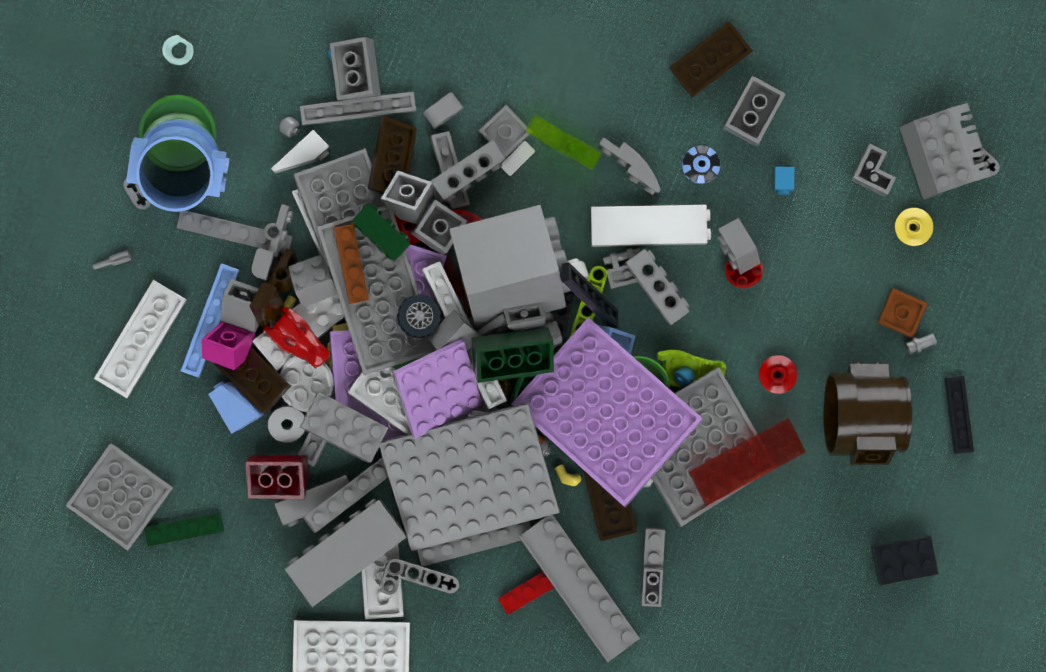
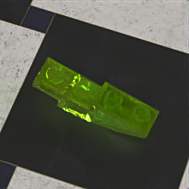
[525,115,602,170]

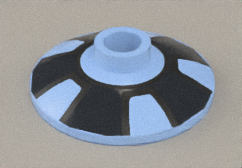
[682,146,720,184]

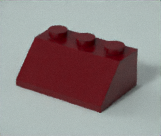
[246,455,309,499]

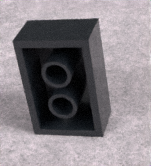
[871,535,939,585]

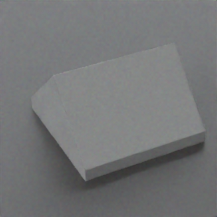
[428,310,481,352]

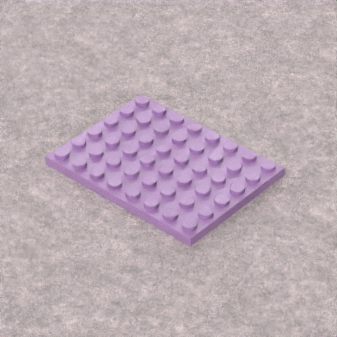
[512,317,704,507]

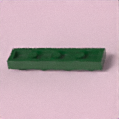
[144,513,224,547]

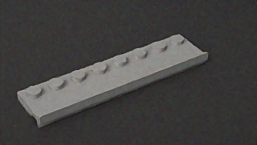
[519,515,640,663]

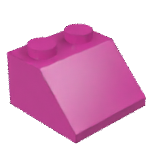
[201,322,255,370]

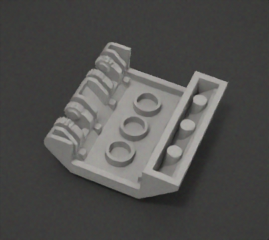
[899,103,992,200]

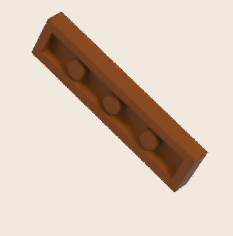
[333,224,369,305]

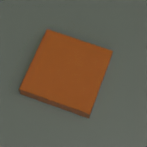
[877,288,928,338]

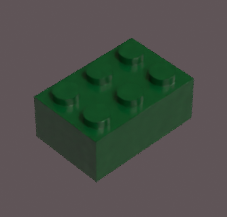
[352,204,411,263]

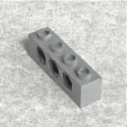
[430,140,505,203]
[625,249,690,325]

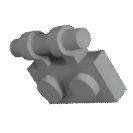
[603,248,647,289]

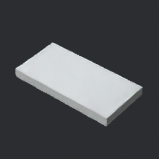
[362,544,404,620]

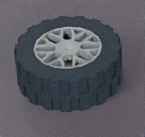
[397,294,441,338]

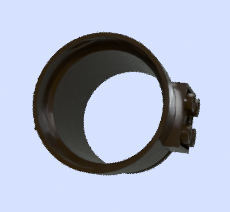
[823,362,912,465]

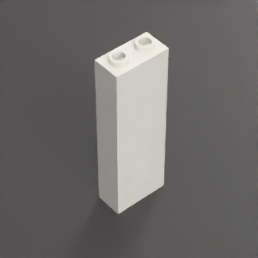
[591,205,711,247]

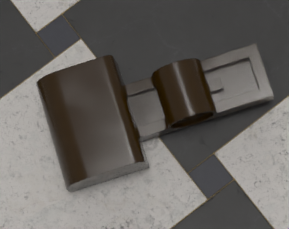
[250,248,298,328]

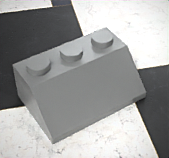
[330,37,381,100]

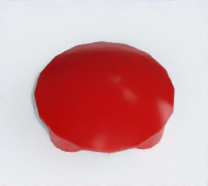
[725,261,763,288]

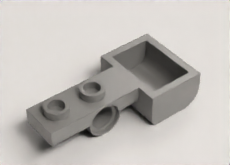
[252,204,293,281]

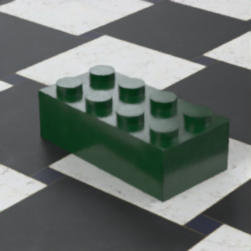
[472,327,554,383]

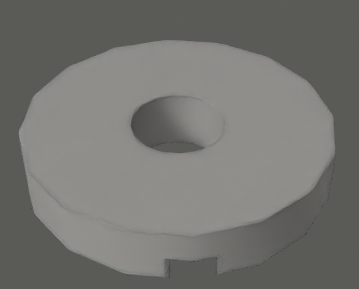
[268,405,305,443]

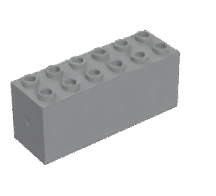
[285,499,408,607]

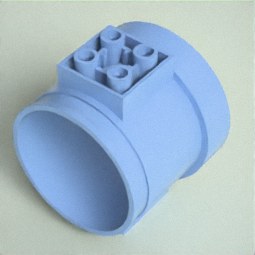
[126,119,230,212]

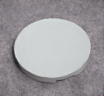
[280,356,334,412]

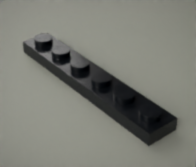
[560,262,618,328]

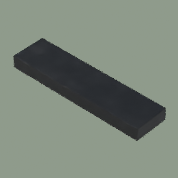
[944,376,974,454]

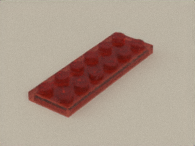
[688,418,806,506]

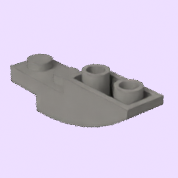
[599,138,661,195]
[642,527,665,607]

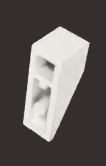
[271,130,330,173]

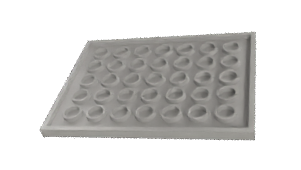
[379,403,560,551]

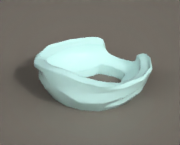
[162,35,194,65]

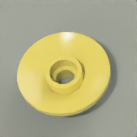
[895,208,933,246]

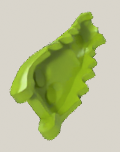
[657,349,726,388]

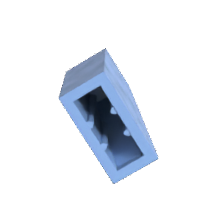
[208,381,264,434]

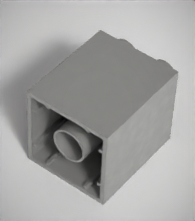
[450,205,571,331]

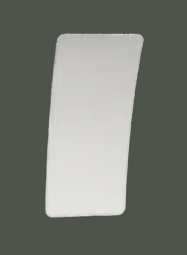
[501,141,535,176]

